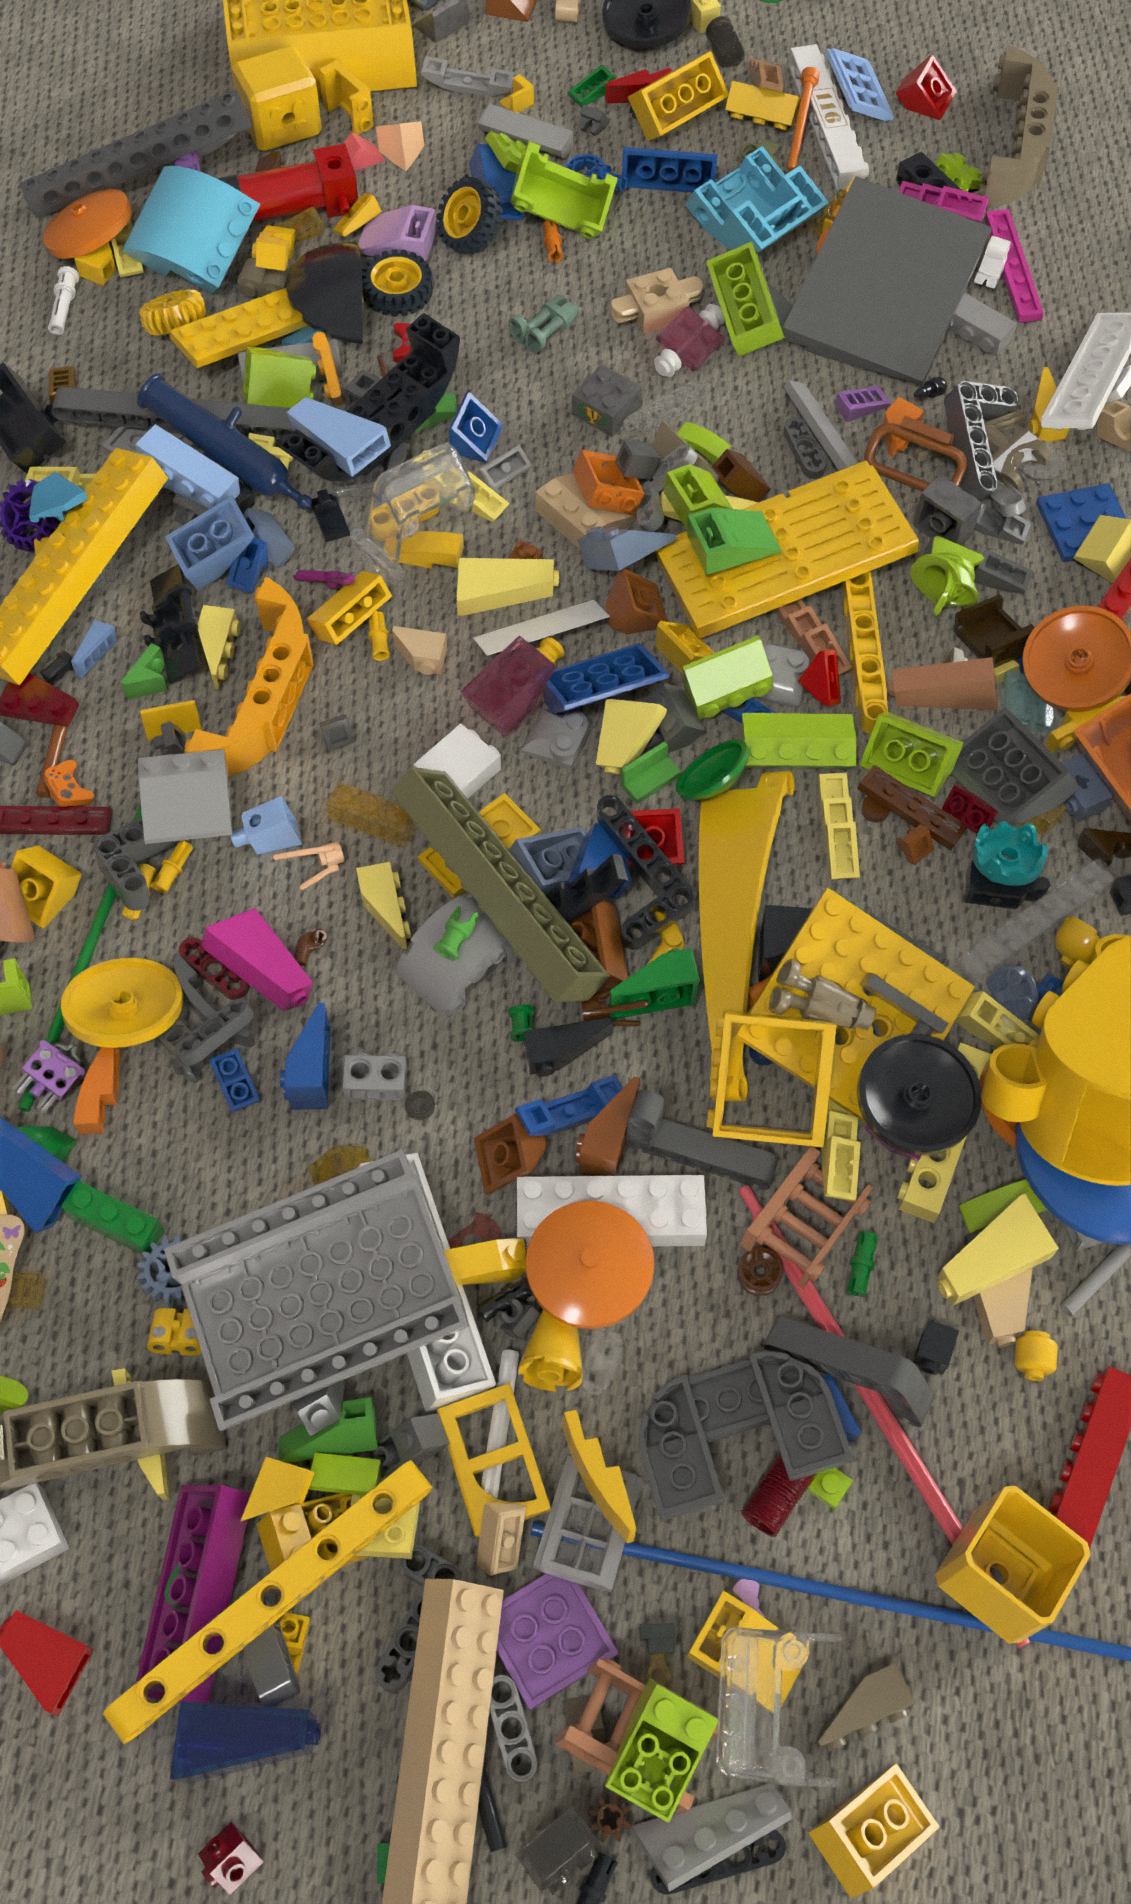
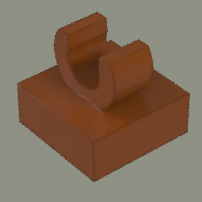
[507,539,543,559]
[896,824,934,865]

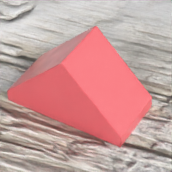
[343,132,384,171]

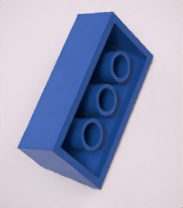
[622,147,718,193]

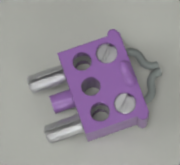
[12,1040,85,1113]

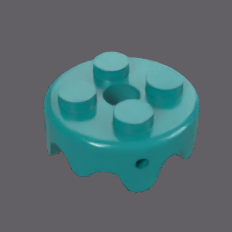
[972,821,1048,886]

